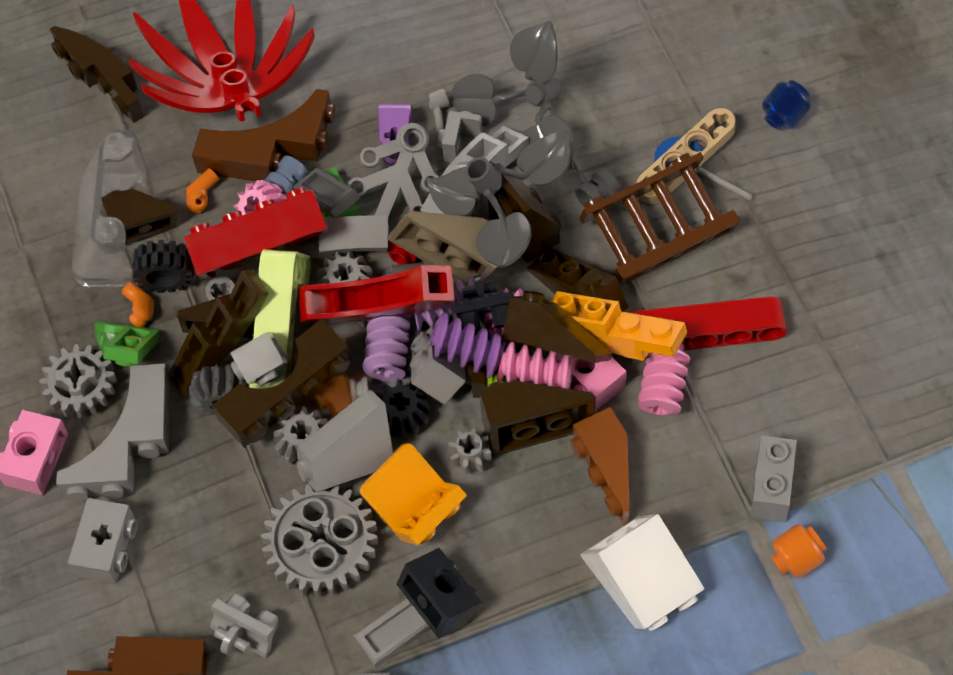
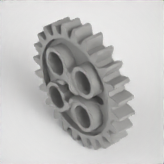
[261,484,379,597]

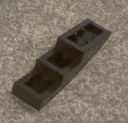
[169,270,269,397]

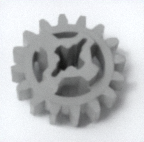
[39,344,117,418]

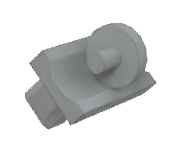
[210,594,278,658]

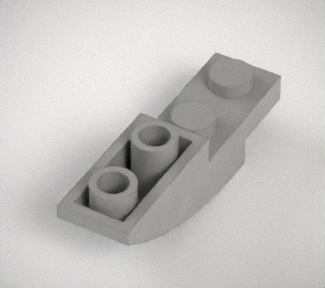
[421,126,529,214]

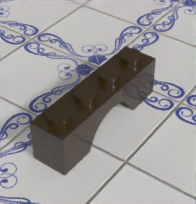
[212,319,353,448]

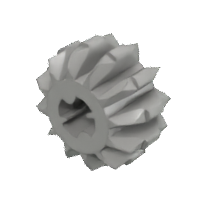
[317,250,373,284]
[273,406,329,465]

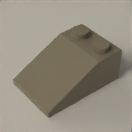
[387,211,497,286]

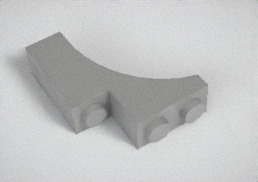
[56,364,171,501]

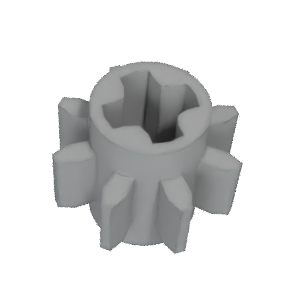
[448,428,492,475]

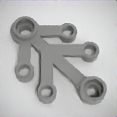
[347,123,439,235]

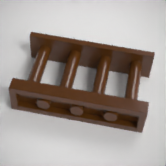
[579,152,740,287]

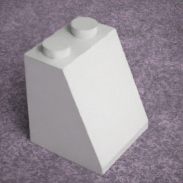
[580,514,705,631]

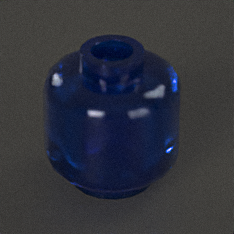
[762,80,811,130]

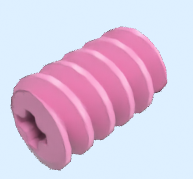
[497,341,573,389]
[637,343,690,416]

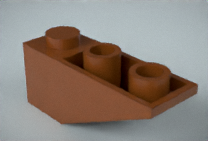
[570,407,629,525]

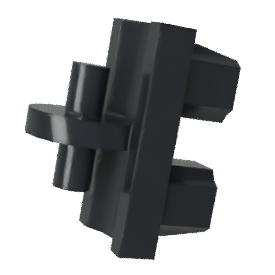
[451,275,514,333]

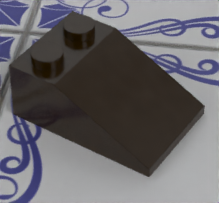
[488,161,561,263]
[479,381,594,457]

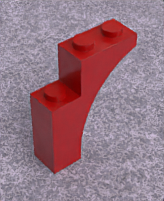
[298,265,454,322]

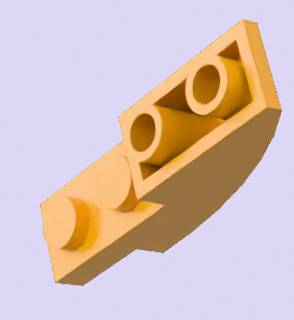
[550,291,687,361]

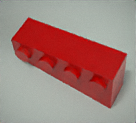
[183,187,329,280]

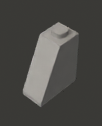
[297,390,393,492]

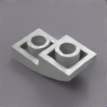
[319,215,388,255]

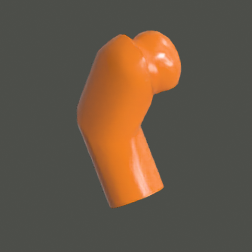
[186,168,219,213]
[122,281,155,327]

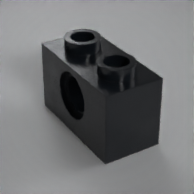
[396,548,482,639]

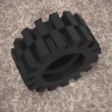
[132,240,194,293]

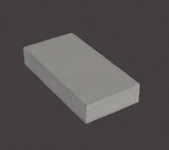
[354,598,430,667]

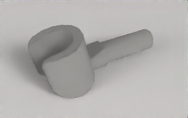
[429,89,449,135]

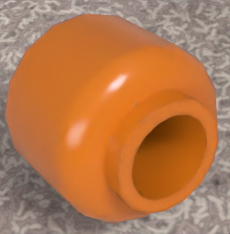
[771,524,827,579]

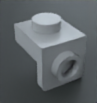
[437,111,482,162]

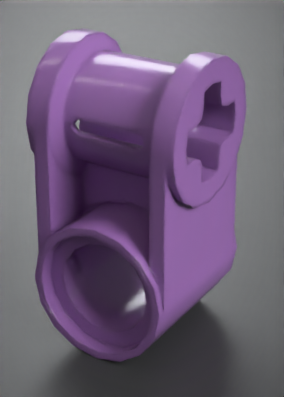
[378,104,413,166]

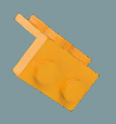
[359,443,467,546]

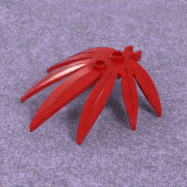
[129,0,315,122]

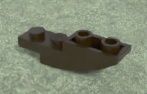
[50,26,144,123]

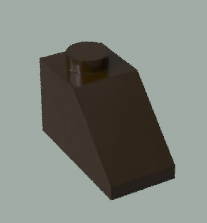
[100,188,177,247]

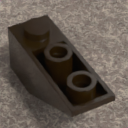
[527,247,629,312]

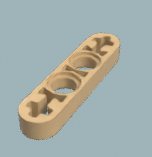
[637,108,735,205]

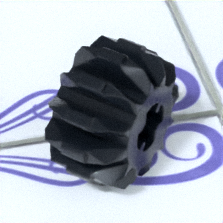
[375,378,431,440]

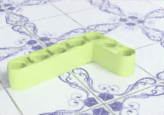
[249,249,311,389]

